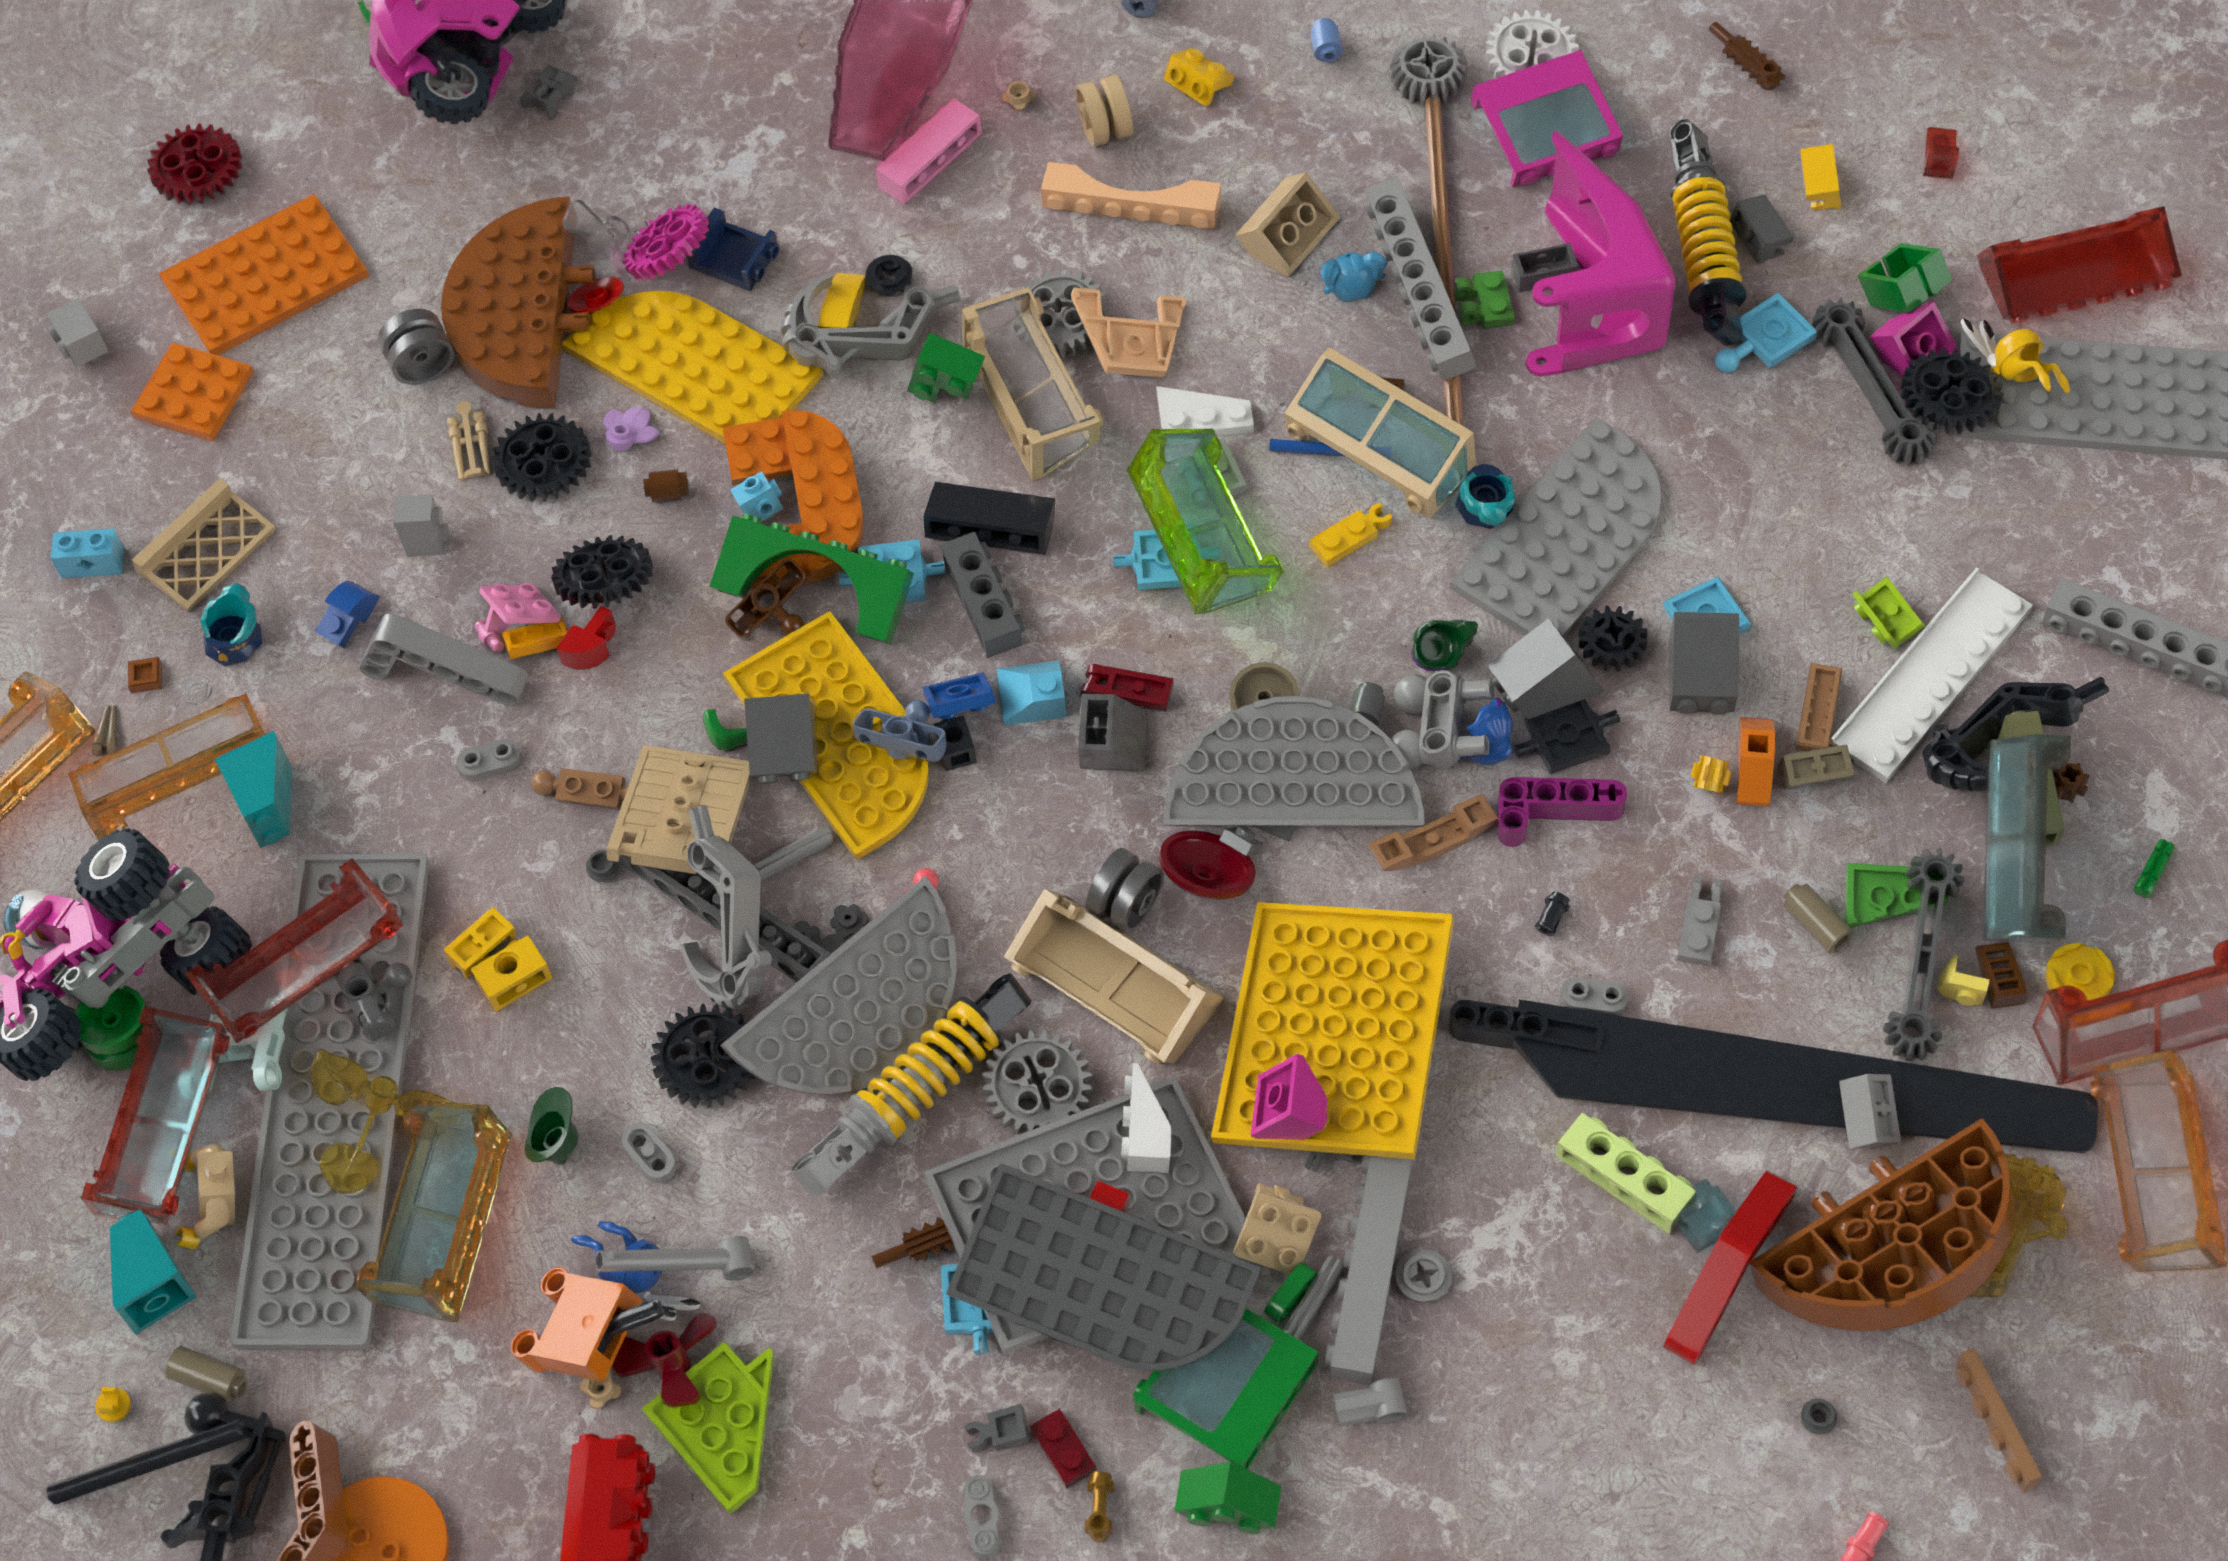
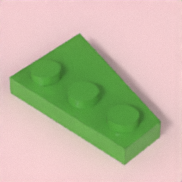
[1845,863,1949,928]

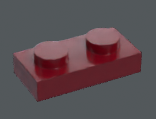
[1029,1408,1097,1489]

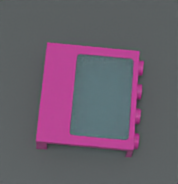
[1471,50,1624,188]

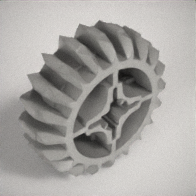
[1390,34,1468,106]

